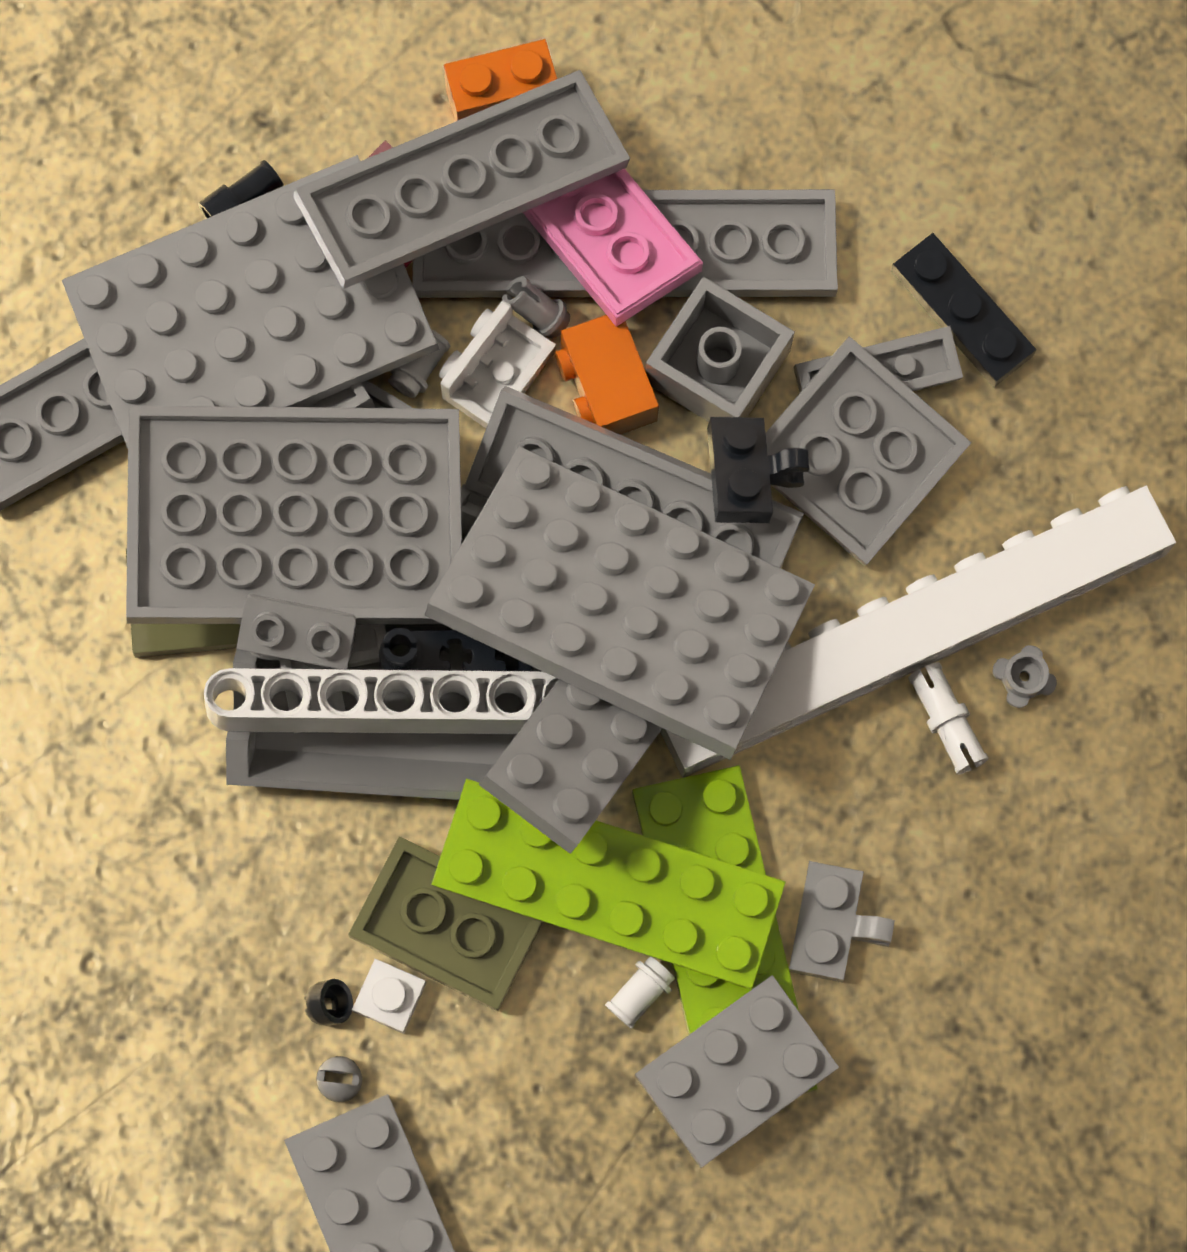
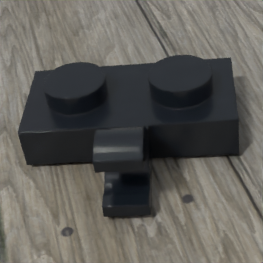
[707,417,810,523]

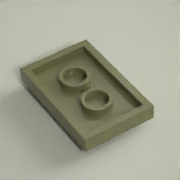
[348,836,543,1012]

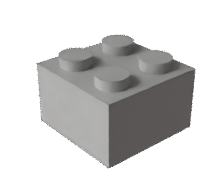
[645,276,795,422]

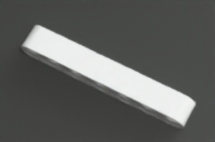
[204,668,558,734]

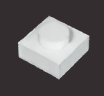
[352,959,427,1034]

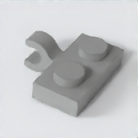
[789,861,895,982]

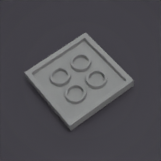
[766,336,972,566]

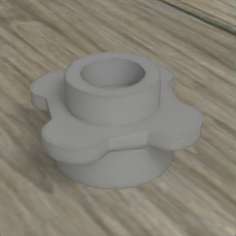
[993,645,1057,708]

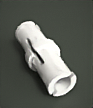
[908,662,989,775]

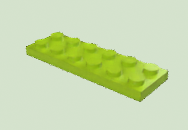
[632,765,818,1093]
[431,778,786,989]

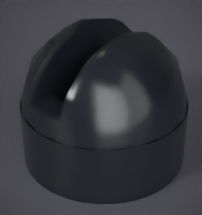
[304,979,353,1026]

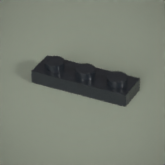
[891,233,1037,388]

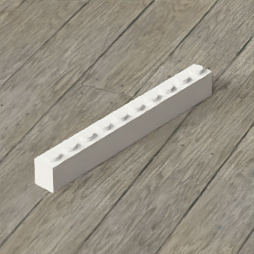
[660,485,1176,778]

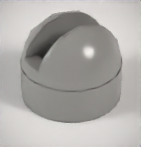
[316,1056,362,1102]

